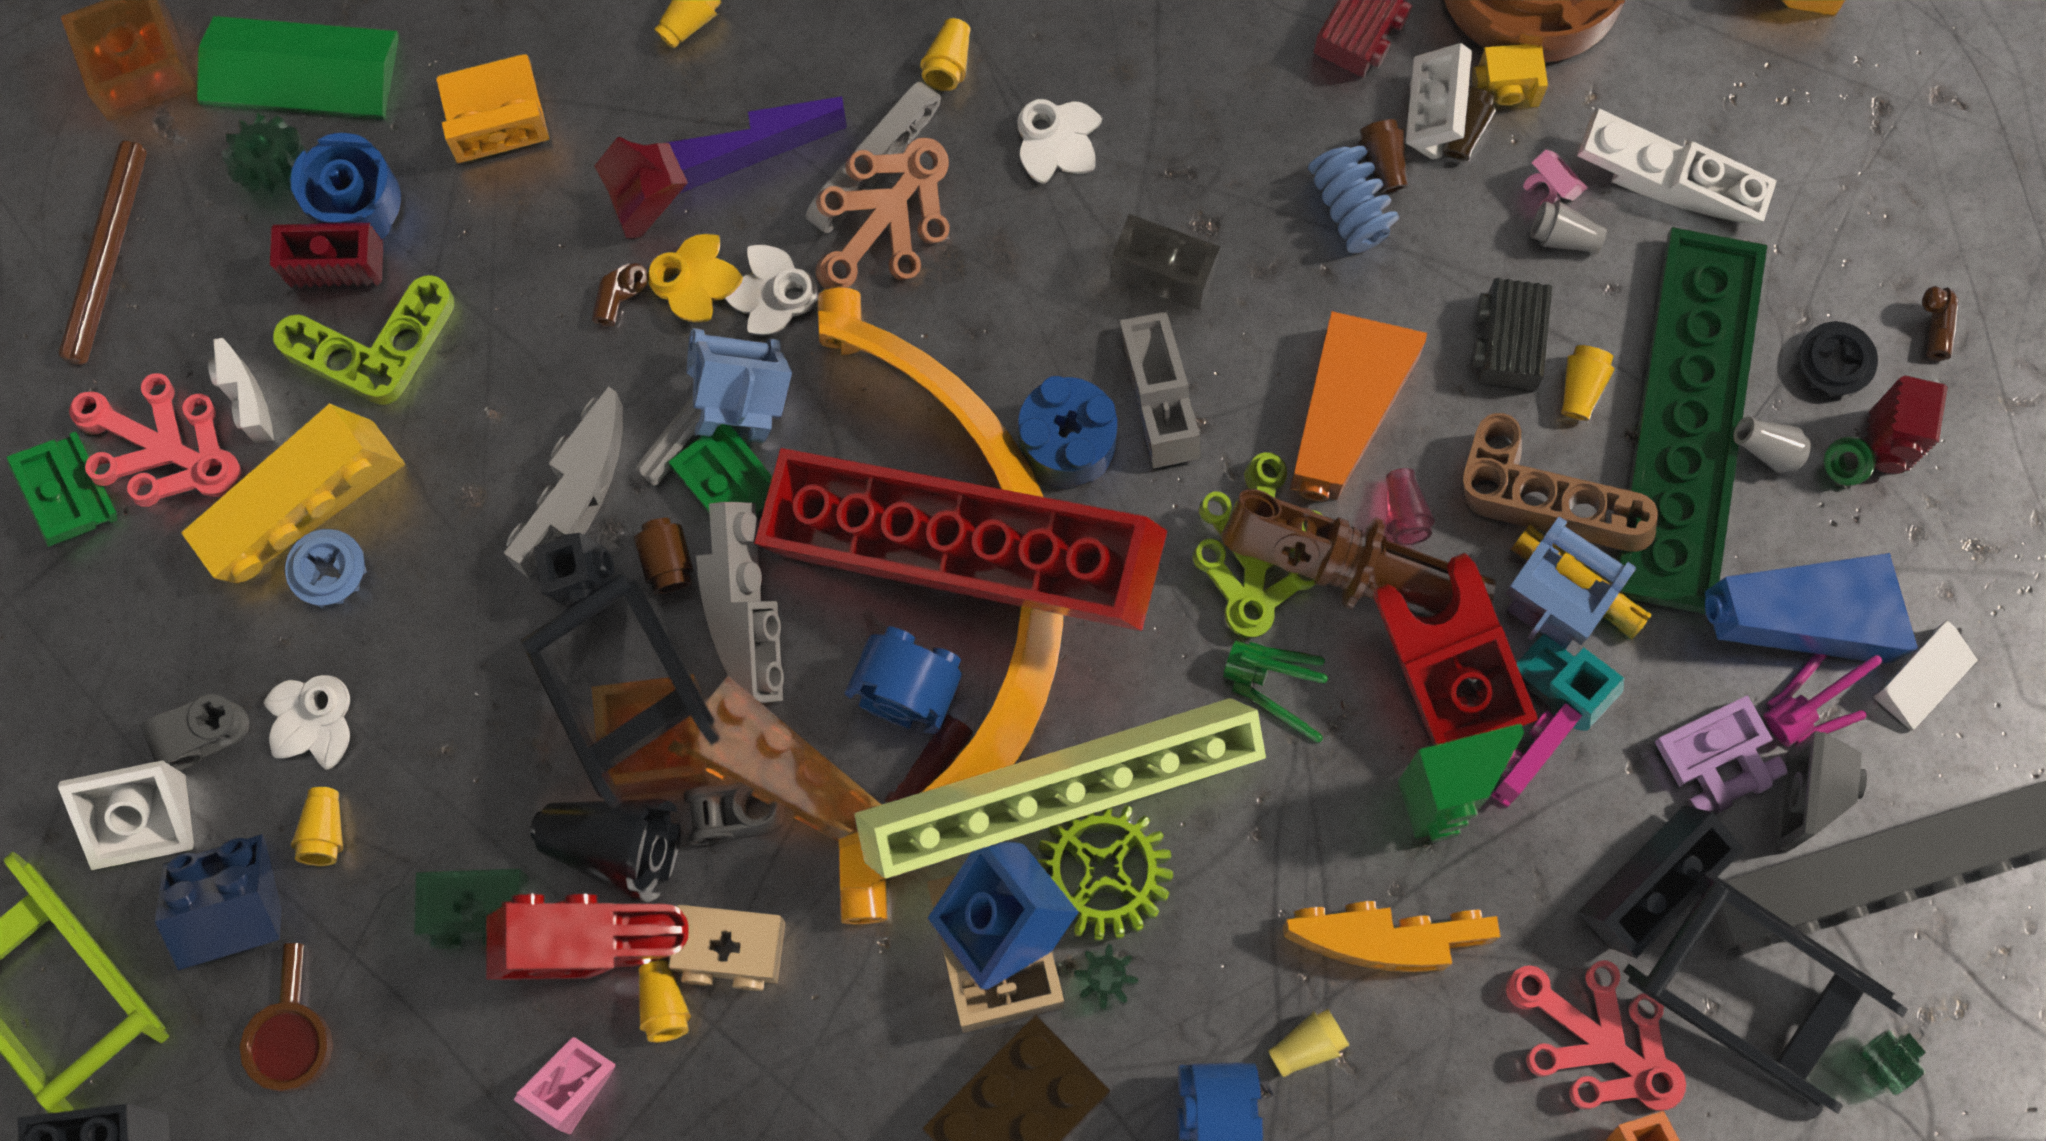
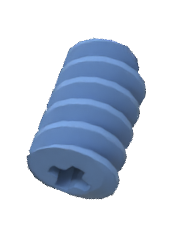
[1308,146,1399,253]

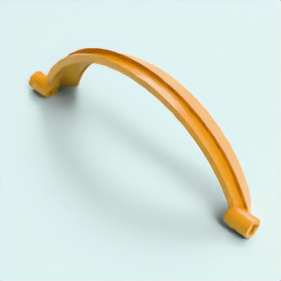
[817,287,1063,925]

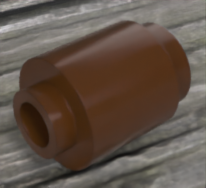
[634,517,694,595]

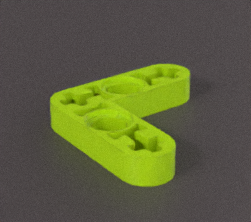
[273,275,454,405]

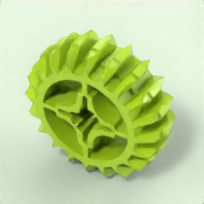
[1037,805,1173,941]

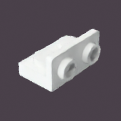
[1406,43,1472,160]

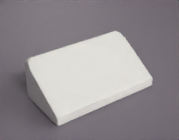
[1873,620,1978,732]

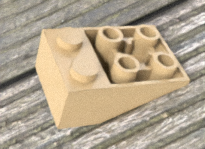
[927,875,1064,1033]

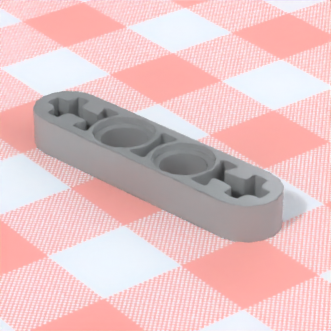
[806,82,941,233]

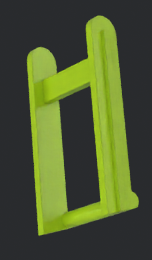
[0,851,170,1113]

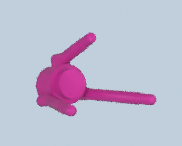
[1763,654,1882,747]

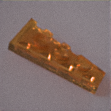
[667,676,882,842]

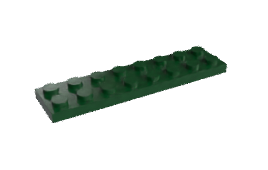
[1617,227,1768,614]

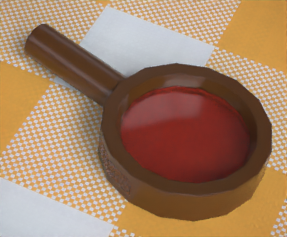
[239,943,333,1093]

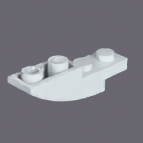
[1577,108,1777,225]

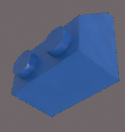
[928,841,1079,989]

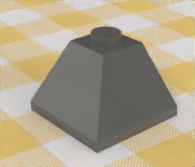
[1776,731,1867,853]

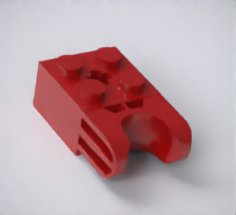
[1373,552,1538,746]
[486,894,689,980]

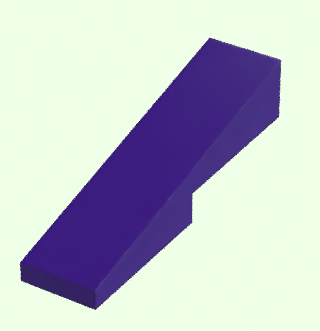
[666,96,847,194]

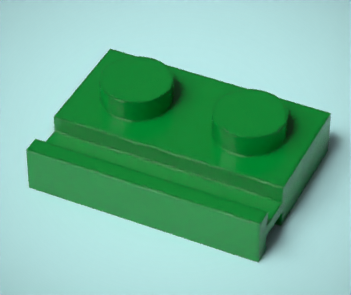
[668,424,773,520]
[6,432,118,547]

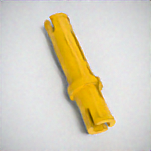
[1510,524,1652,640]

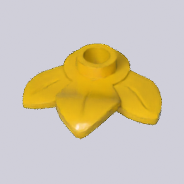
[648,234,743,323]

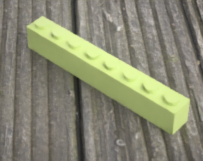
[854,698,1266,879]

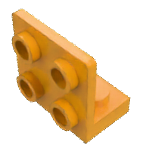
[437,54,550,163]

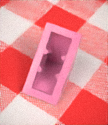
[514,1036,616,1135]

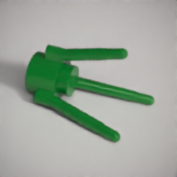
[1223,640,1328,743]

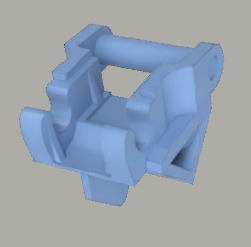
[686,328,792,443]
[1505,516,1636,650]

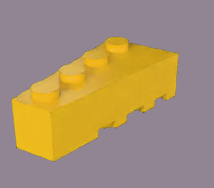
[181,403,406,584]

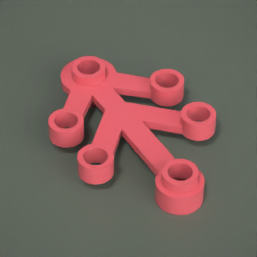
[69,373,241,507]
[1506,960,1686,1111]

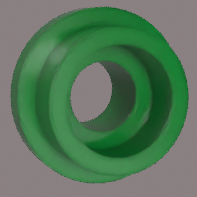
[1824,436,1876,486]

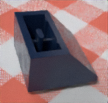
[155,834,282,970]

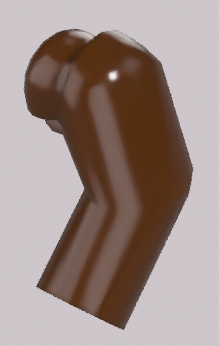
[592,263,649,326]
[1922,286,1959,361]

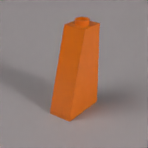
[1289,311,1427,502]

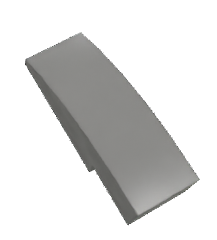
[1119,311,1201,468]

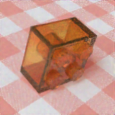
[60,0,197,121]
[592,674,710,797]

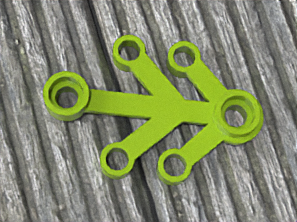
[1192,452,1322,639]

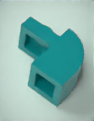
[1516,634,1624,731]

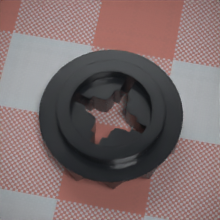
[1797,321,1878,397]

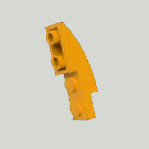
[1283,901,1500,972]

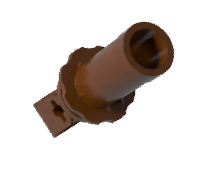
[1221,489,1496,617]

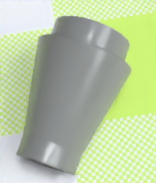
[1530,200,1607,255]
[1734,417,1811,473]

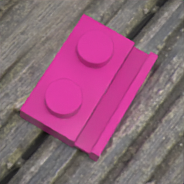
[1491,703,1582,808]

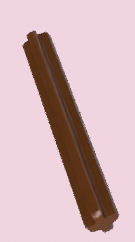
[58,140,147,365]

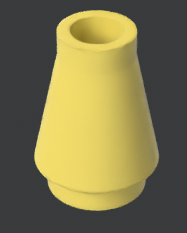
[1268,1009,1349,1077]

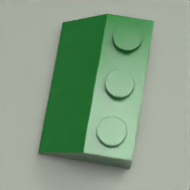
[1398,723,1524,843]

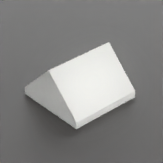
[58,761,194,870]

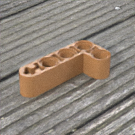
[1463,413,1658,552]

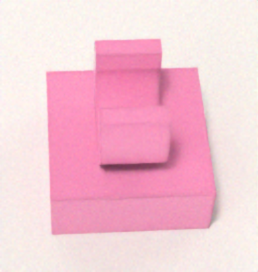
[1523,149,1588,206]

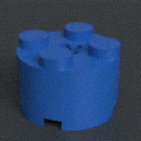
[290,133,401,239]
[1018,376,1117,489]
[845,626,962,734]
[1177,1062,1263,1141]

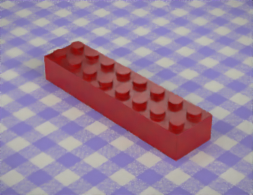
[754,448,1167,631]

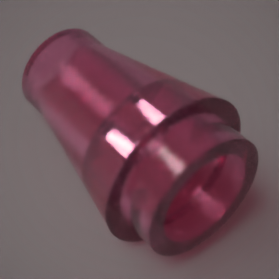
[1386,468,1435,545]

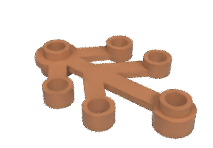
[815,138,950,289]

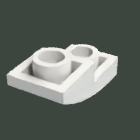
[208,338,274,443]

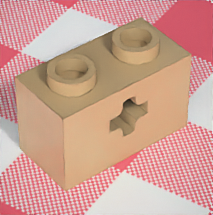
[669,905,786,991]

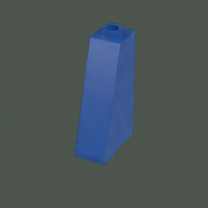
[1705,553,1918,664]

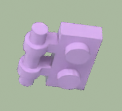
[1655,695,1787,814]

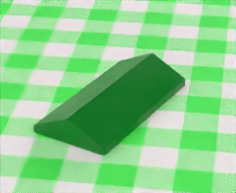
[197,16,399,120]

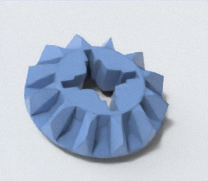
[285,529,367,608]

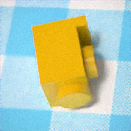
[1472,44,1548,108]

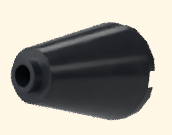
[530,799,680,903]

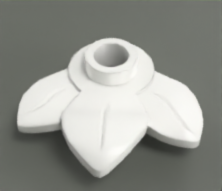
[1018,99,1102,184]
[724,245,818,336]
[264,675,350,770]

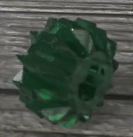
[221,112,307,197]

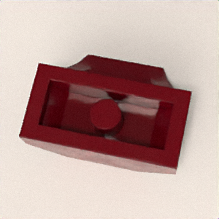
[594,137,688,238]

